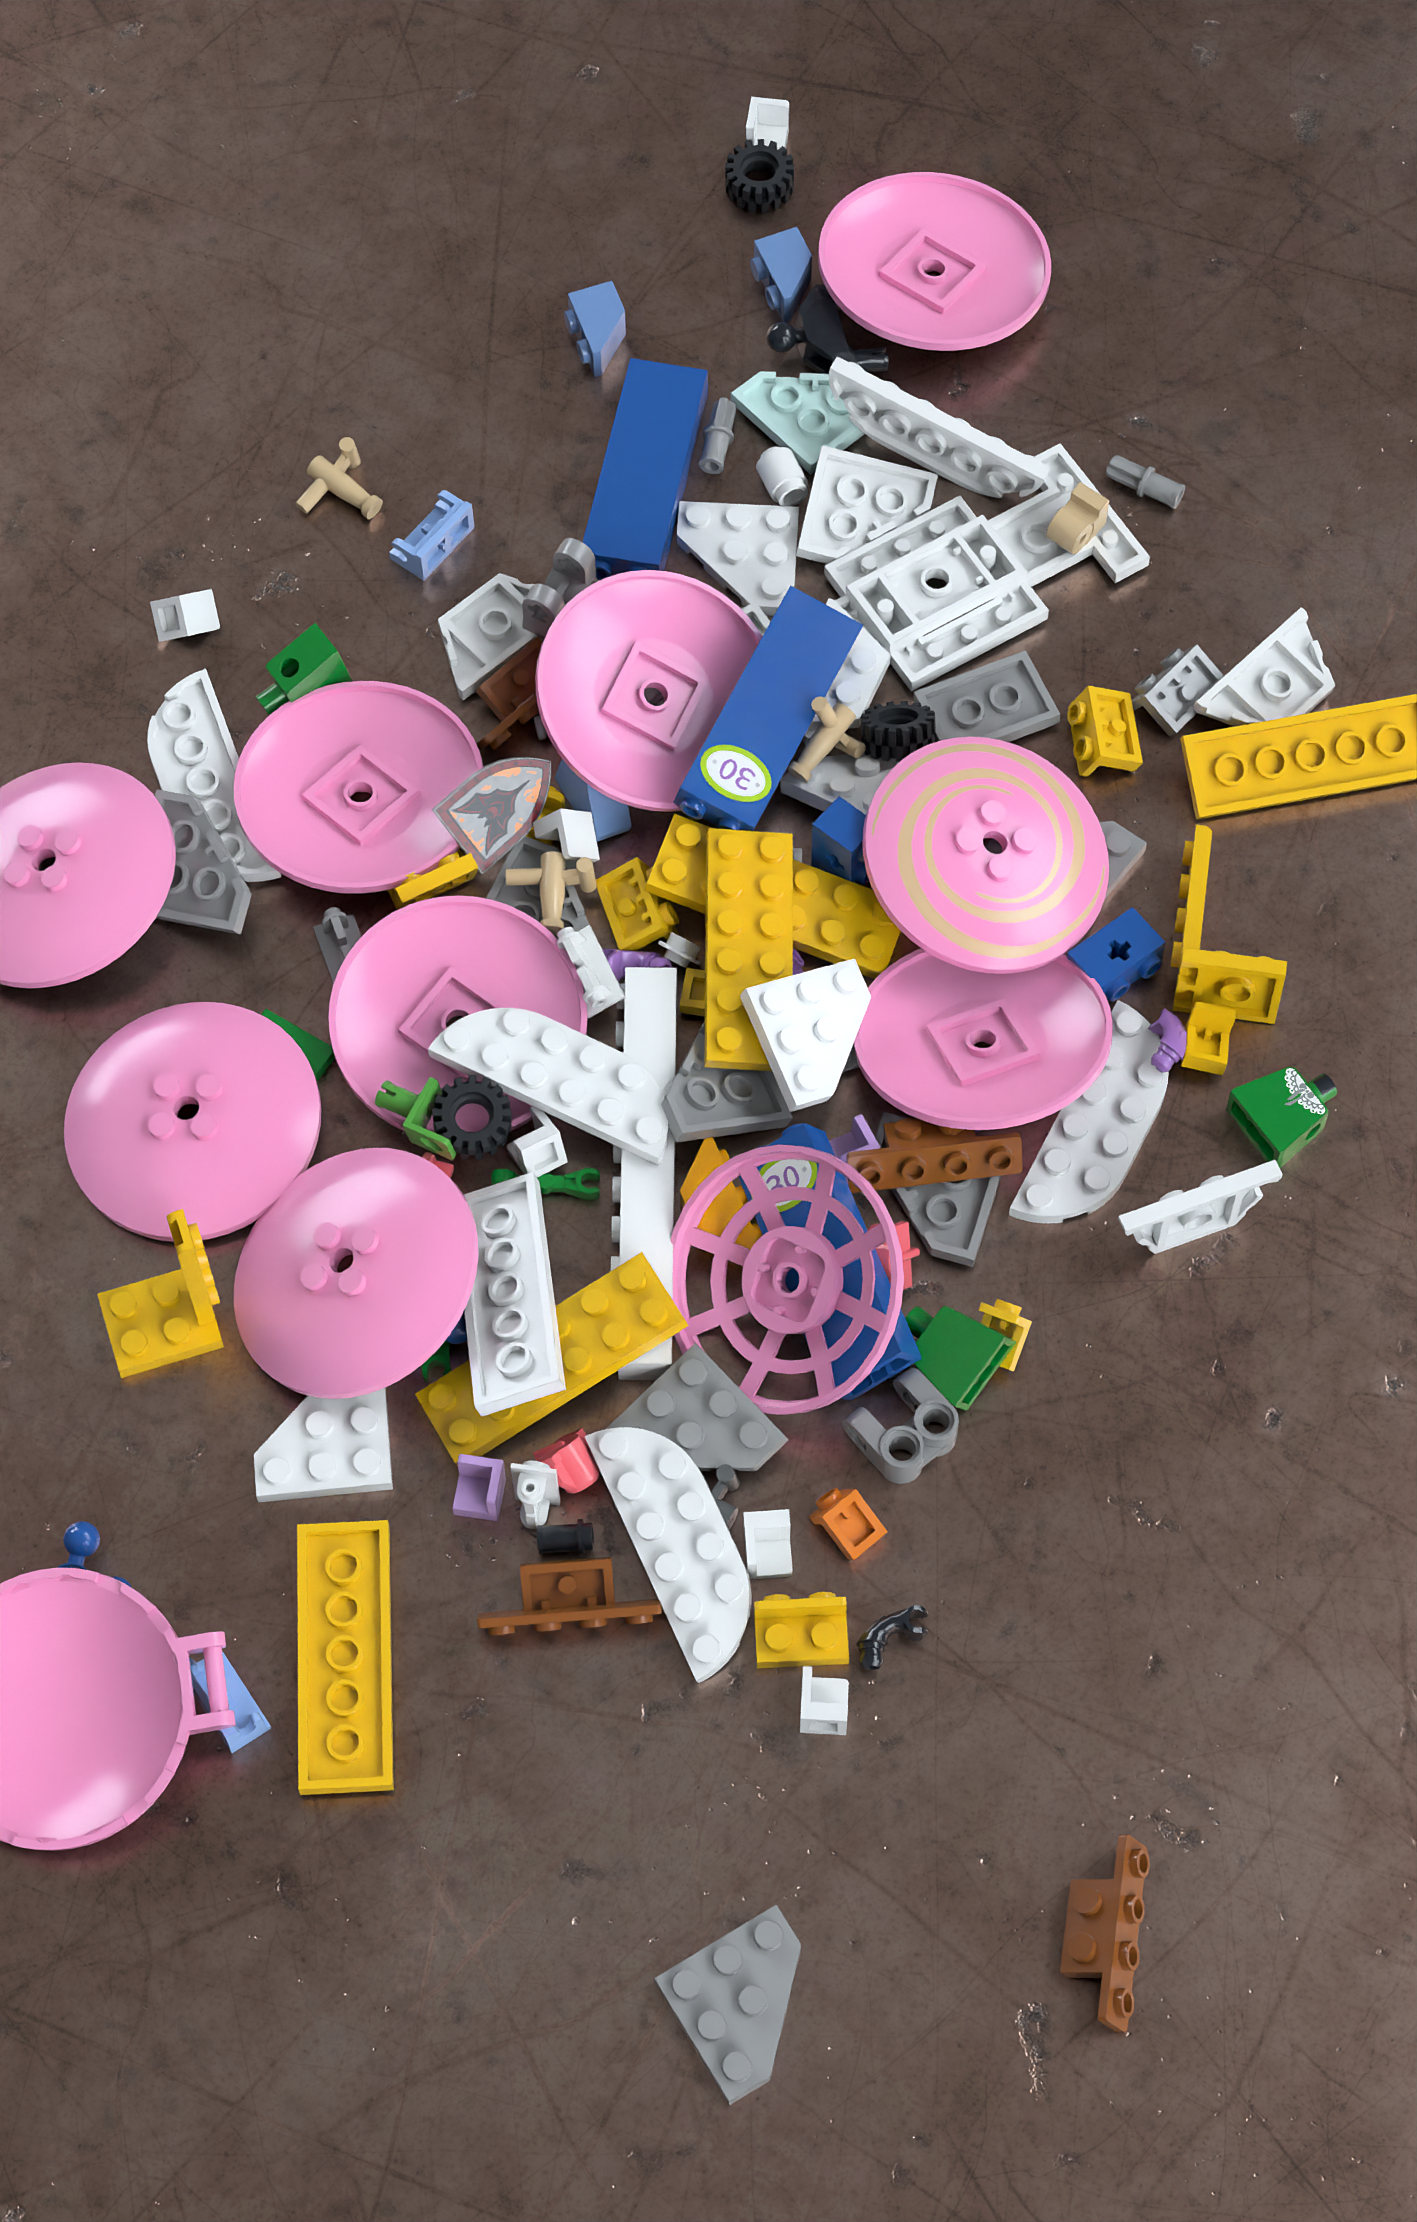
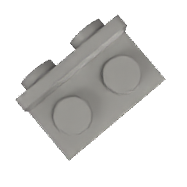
[1132,644,1224,737]

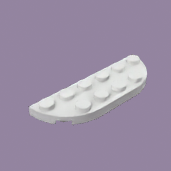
[829,357,1051,498]
[147,669,281,882]
[1009,1000,1169,1223]
[428,1008,669,1166]
[584,1427,752,1683]

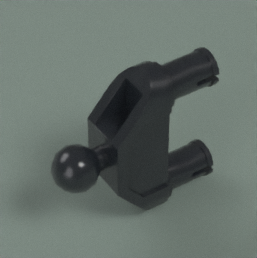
[766,284,888,374]

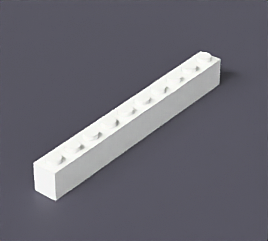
[611,967,677,1380]

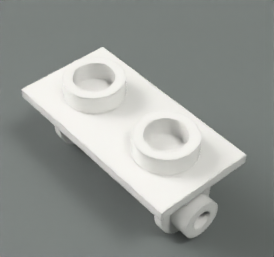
[557,925,625,1018]
[511,1461,560,1529]

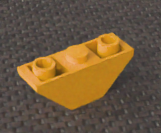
[680,1137,763,1249]

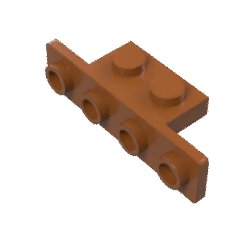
[475,636,543,751]
[846,1118,1023,1193]
[477,1557,662,1635]
[1060,1834,1150,2032]

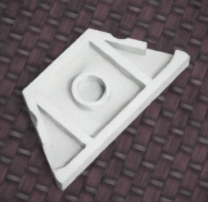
[438,573,544,700]
[807,598,890,731]
[1192,607,1335,726]
[1118,1160,1283,1254]

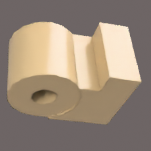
[1046,482,1109,555]

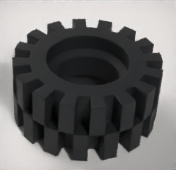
[725,139,794,213]
[861,701,936,762]
[433,1075,511,1160]

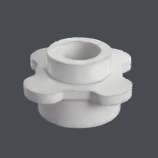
[658,932,701,968]

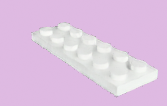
[464,1172,566,1416]

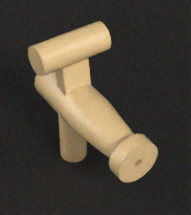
[295,437,383,519]
[787,696,866,783]
[506,851,597,937]

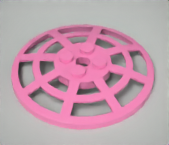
[670,1145,904,1415]

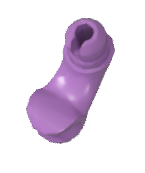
[602,949,672,982]
[1148,1008,1187,1073]

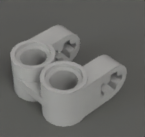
[522,538,598,638]
[842,1367,959,1484]

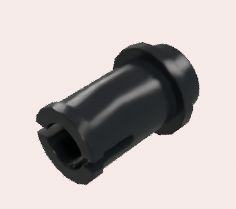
[537,1519,594,1555]

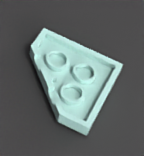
[731,371,865,475]

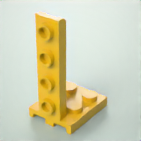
[1170,825,1287,1024]
[97,1209,224,1378]

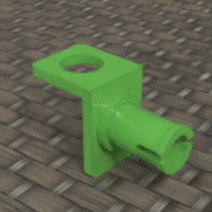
[375,1077,456,1160]

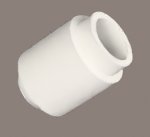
[756,447,808,506]

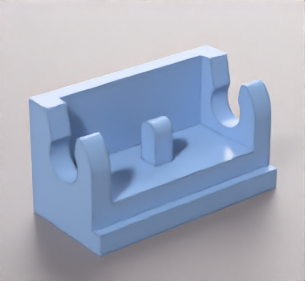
[389,490,474,581]
[189,1652,271,1753]

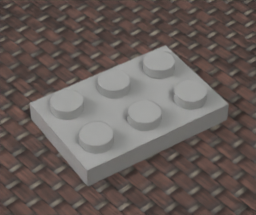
[913,650,1061,742]

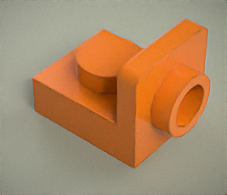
[809,1487,887,1560]

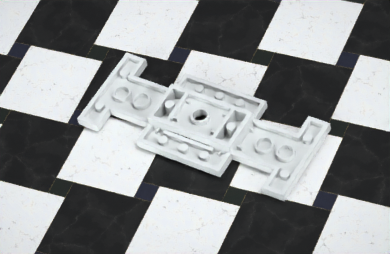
[741,443,1150,745]

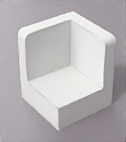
[746,96,789,150]
[150,589,220,642]
[533,809,600,870]
[507,1106,568,1177]
[743,1509,793,1579]
[800,1666,849,1735]

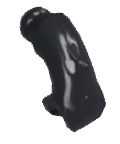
[856,1605,928,1670]

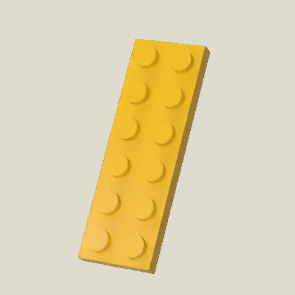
[1180,694,1417,820]
[644,814,901,979]
[704,828,793,1071]
[415,1252,689,1466]
[297,1520,394,1795]

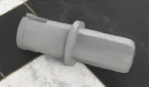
[699,397,737,474]
[1106,455,1185,509]

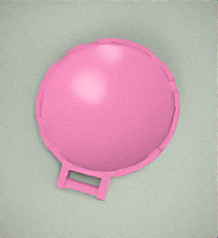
[0,1568,236,1851]

